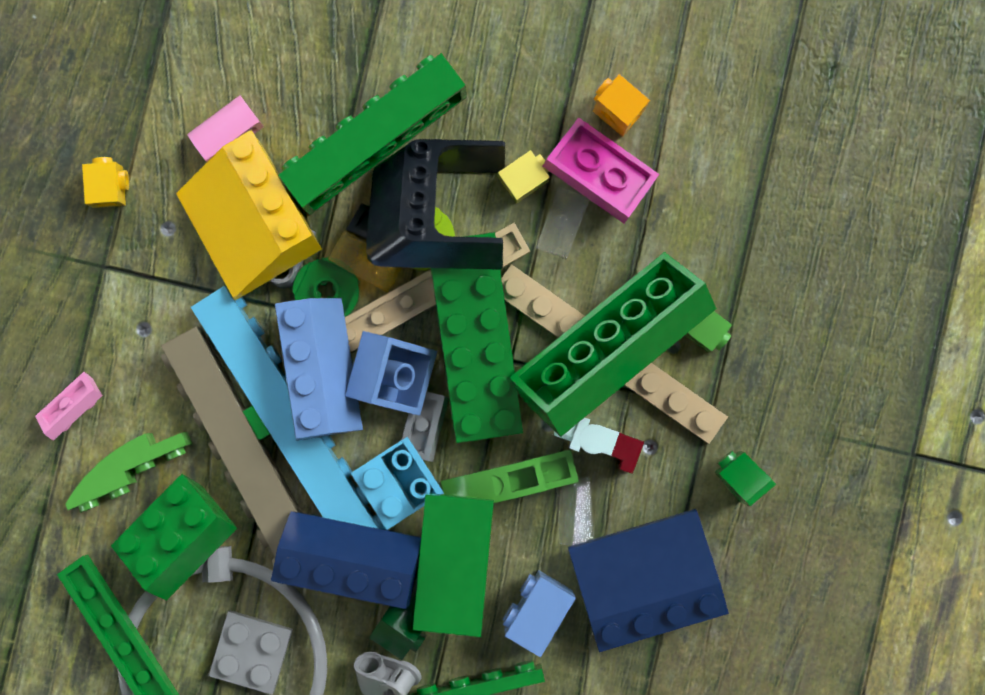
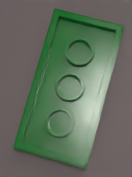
[413,493,494,637]

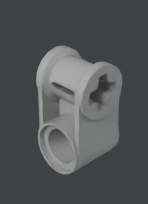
[354,652,421,695]

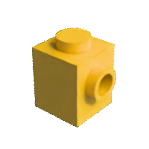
[82,157,129,208]

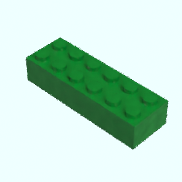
[278,53,467,215]
[431,232,523,443]
[509,252,717,437]

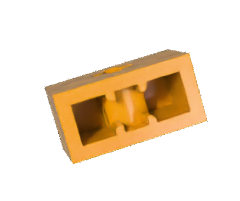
[593,74,650,137]

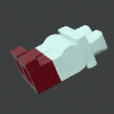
[554,418,644,474]

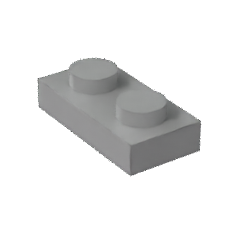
[402,392,449,462]

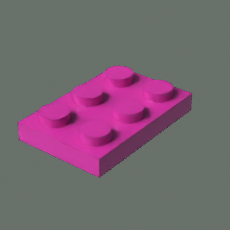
[543,118,659,224]

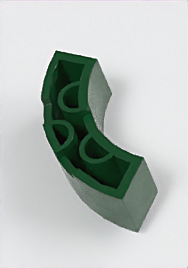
[369,563,427,660]

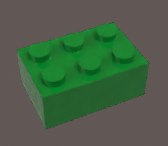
[111,474,238,601]

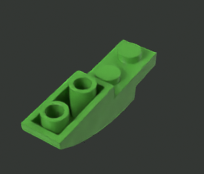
[65,432,192,513]
[441,449,579,503]

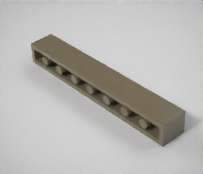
[161,326,302,566]

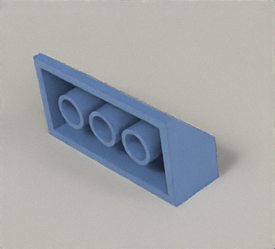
[275,298,363,441]

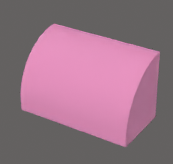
[187,95,264,162]

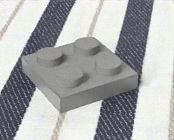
[209,610,293,695]

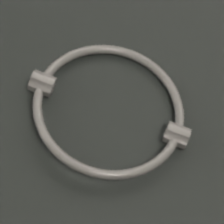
[117,546,327,695]

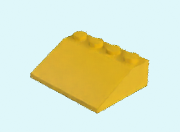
[176,130,322,301]

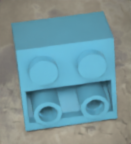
[351,436,444,530]

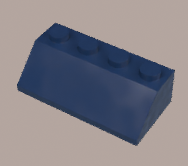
[271,511,421,609]

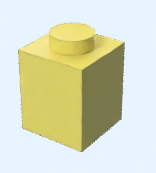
[498,150,550,204]

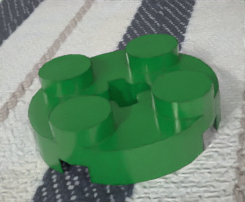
[293,257,360,317]

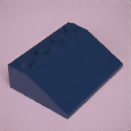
[568,509,729,652]

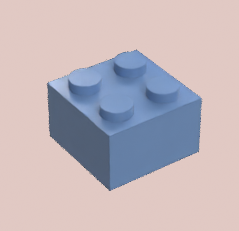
[345,331,437,416]
[502,570,576,658]

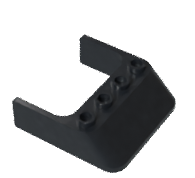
[366,139,506,270]

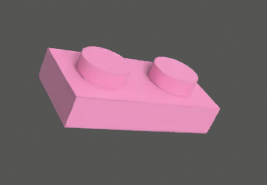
[35,372,103,441]

